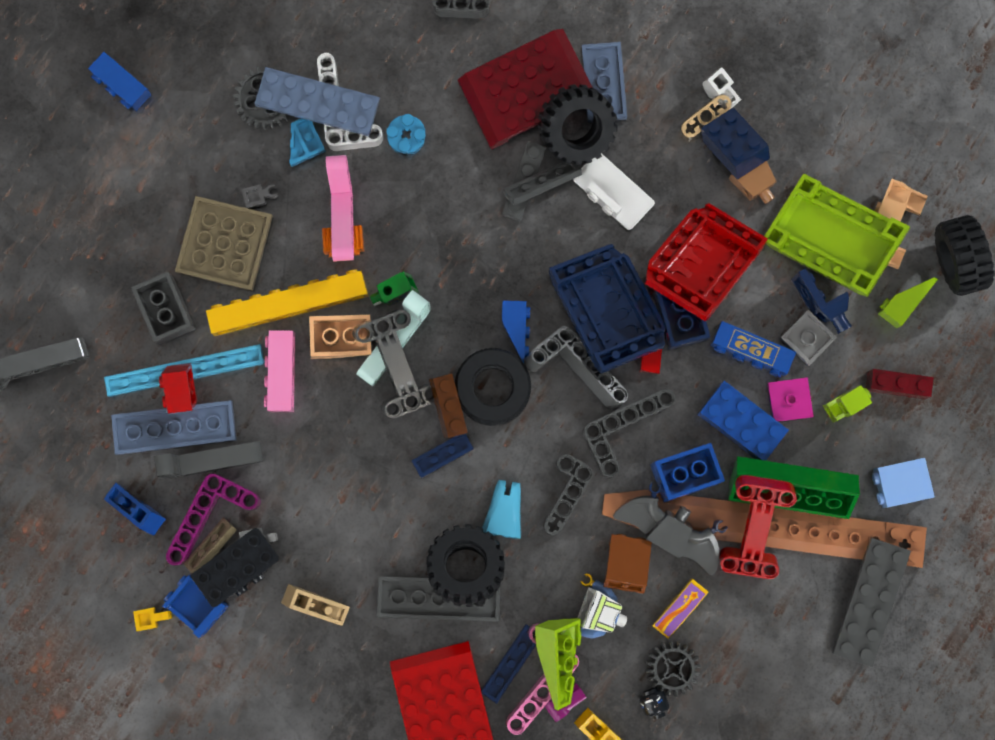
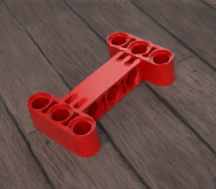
[719,475,797,579]

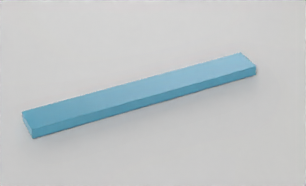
[104,344,265,397]

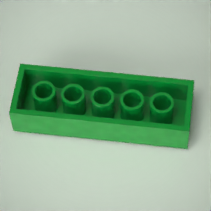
[728,456,860,519]

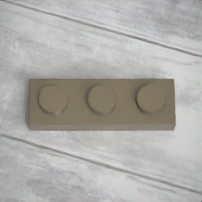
[184,517,237,574]

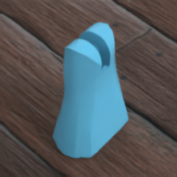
[482,479,521,539]

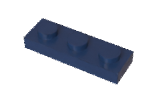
[411,434,474,479]

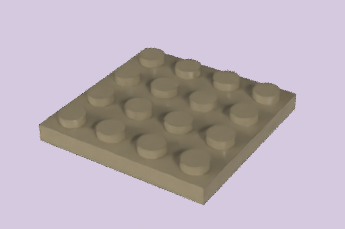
[175,196,273,291]

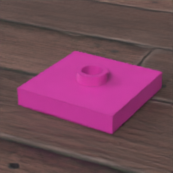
[767,377,814,422]

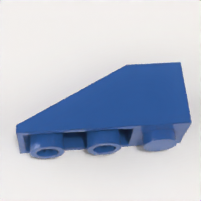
[502,301,530,363]

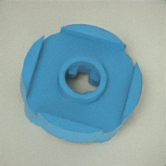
[387,114,426,155]

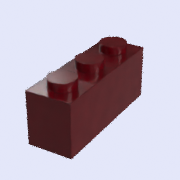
[866,369,934,399]

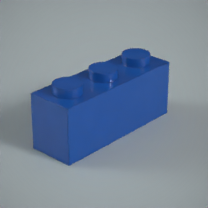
[88,52,152,111]

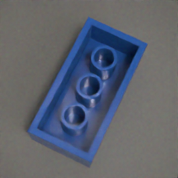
[697,381,789,460]

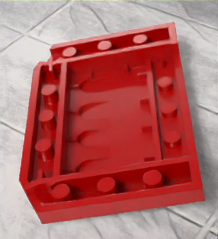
[645,203,768,321]

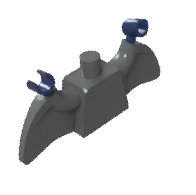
[613,483,728,575]

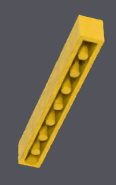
[206,269,369,336]

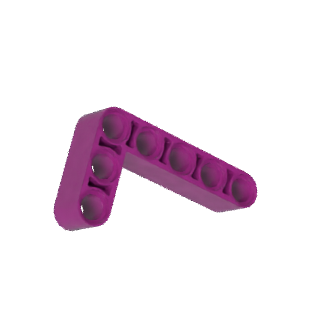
[166,474,261,565]

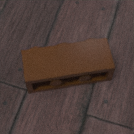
[429,374,468,438]

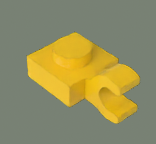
[133,607,172,632]

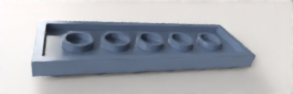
[255,67,380,136]
[111,400,237,455]

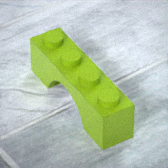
[823,385,872,423]

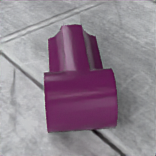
[544,683,587,722]

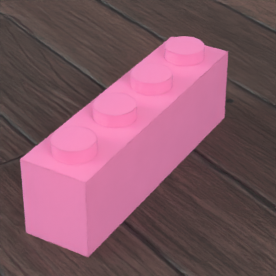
[264,331,295,412]

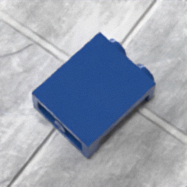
[162,575,229,638]

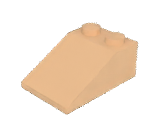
[309,315,371,359]

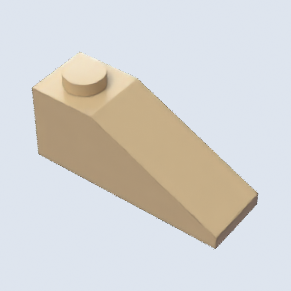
[281,584,350,626]

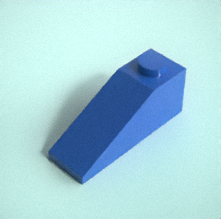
[104,482,166,536]

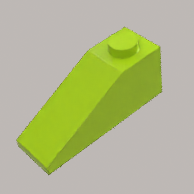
[878,277,938,328]

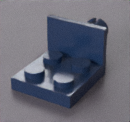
[791,268,852,334]

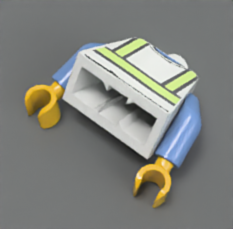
[577,574,627,639]

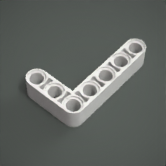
[317,53,384,151]

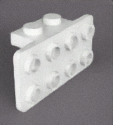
[573,153,655,230]

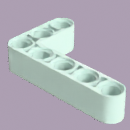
[356,290,431,386]

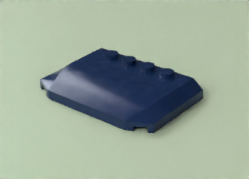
[549,244,665,374]

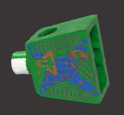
[370,271,419,306]

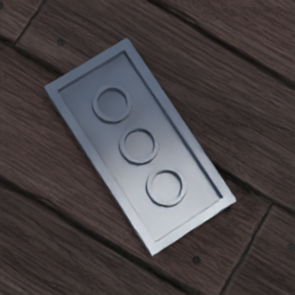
[581,42,627,123]

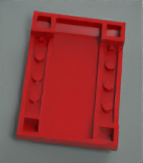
[390,641,494,740]

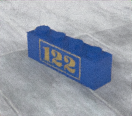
[710,321,796,377]

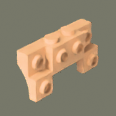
[874,179,928,269]

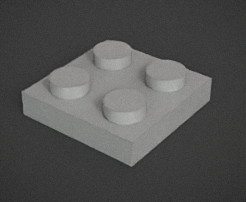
[780,310,837,366]

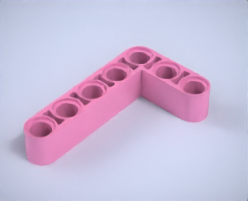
[326,155,354,262]
[506,623,579,735]

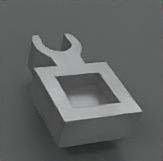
[241,184,278,209]

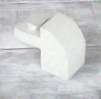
[703,67,741,110]

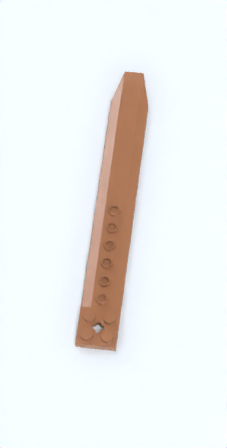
[602,490,927,568]

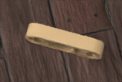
[681,94,731,137]

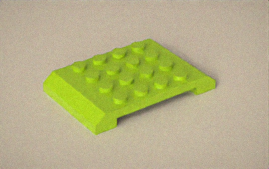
[764,173,910,297]

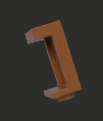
[603,534,652,594]

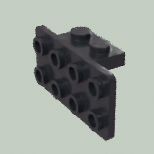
[191,528,279,607]

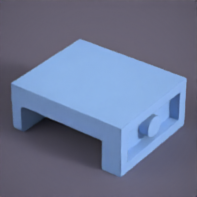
[872,458,935,508]

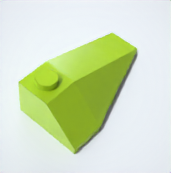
[535,618,581,710]

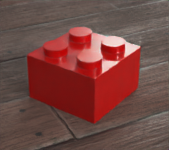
[159,363,197,414]

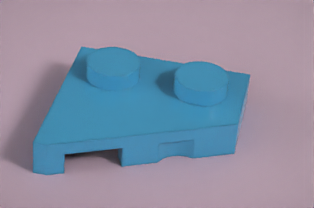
[289,118,326,167]

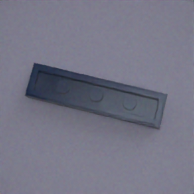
[481,624,536,704]

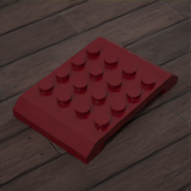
[458,28,593,150]

